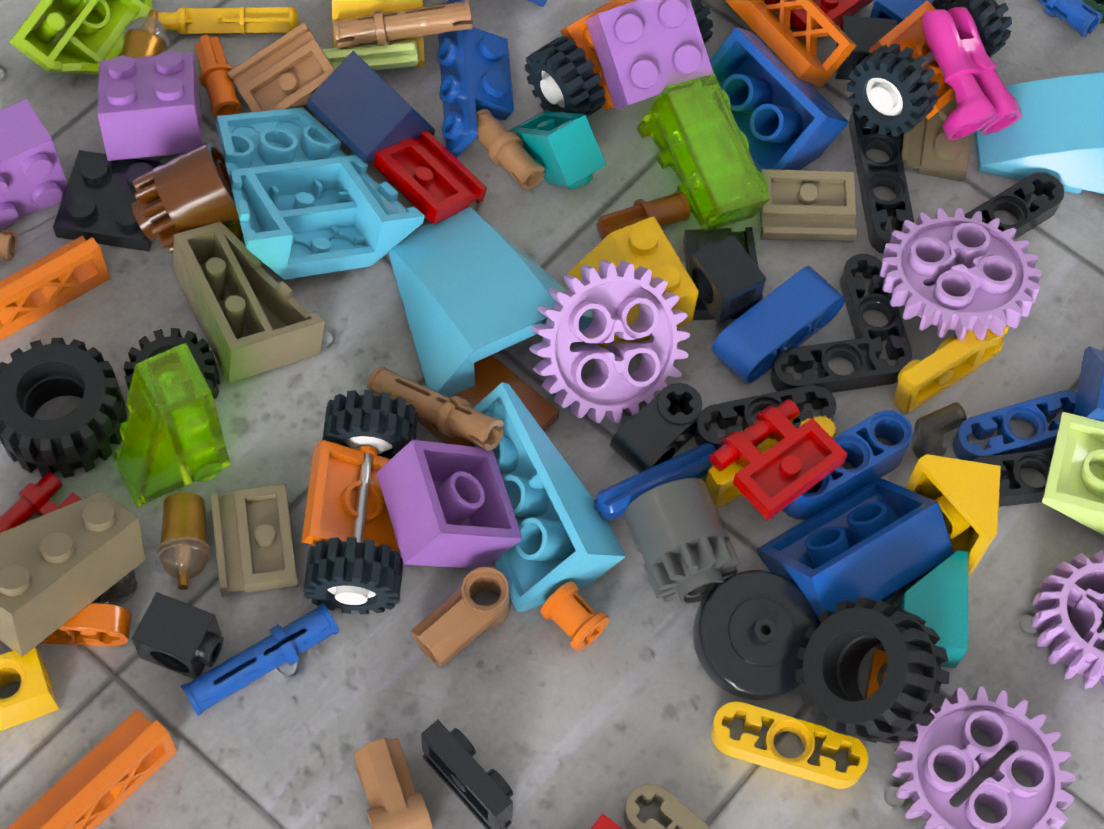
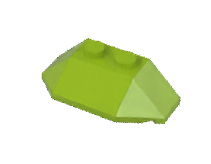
[9,0,153,75]

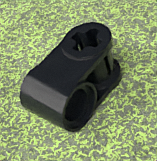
[610,383,703,473]

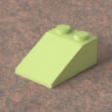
[1042,412,1104,535]

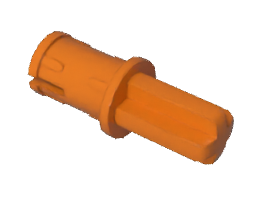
[195,34,242,119]

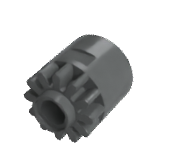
[624,478,740,604]

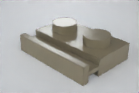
[900,97,971,182]
[759,169,857,242]
[210,483,299,597]

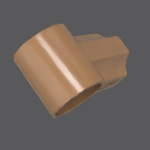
[410,567,510,669]
[353,738,433,829]

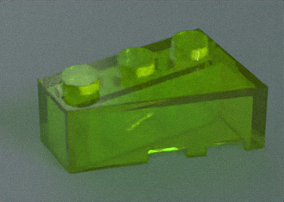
[636,74,770,232]
[113,343,231,508]

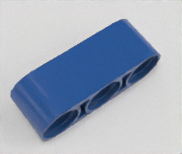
[711,266,845,384]
[782,410,913,520]

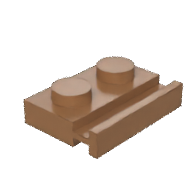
[227,23,335,112]

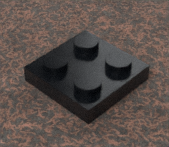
[53,150,166,252]

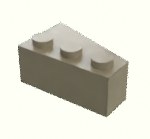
[173,222,325,383]
[0,492,146,657]

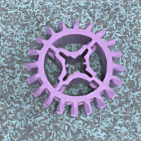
[1031,550,1104,689]

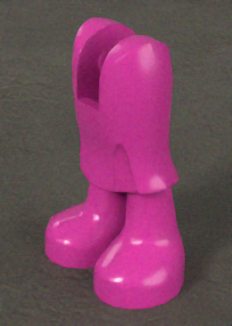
[922,7,1022,140]

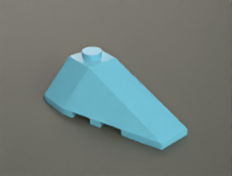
[474,382,626,612]

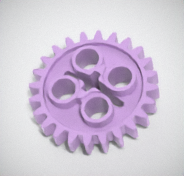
[880,208,1042,341]
[530,260,690,424]
[892,686,1076,829]

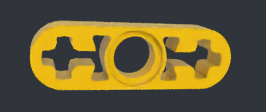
[710,701,868,789]

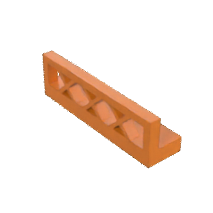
[725,0,857,88]
[0,235,110,341]
[7,709,177,829]

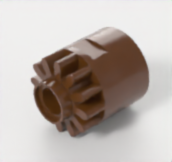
[131,141,239,254]

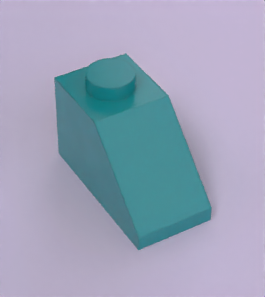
[508,111,606,189]
[897,550,968,668]

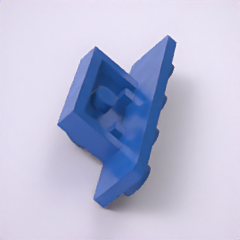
[437,0,514,158]

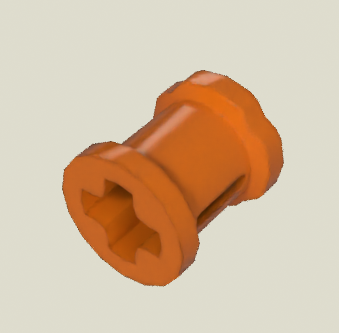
[540,581,610,652]

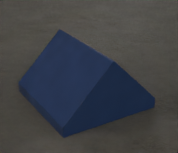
[306,51,435,163]

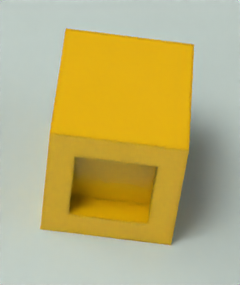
[0,646,59,731]

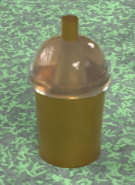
[121,10,169,58]
[157,492,210,590]

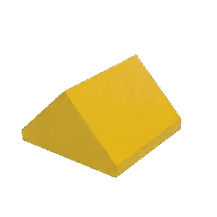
[905,454,1001,577]

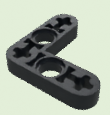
[770,254,912,393]

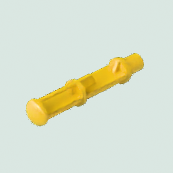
[158,6,299,35]

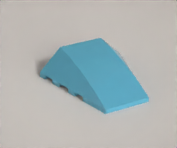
[974,70,1104,195]
[216,107,425,280]
[388,207,593,397]

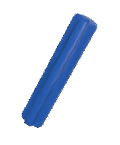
[594,443,716,520]

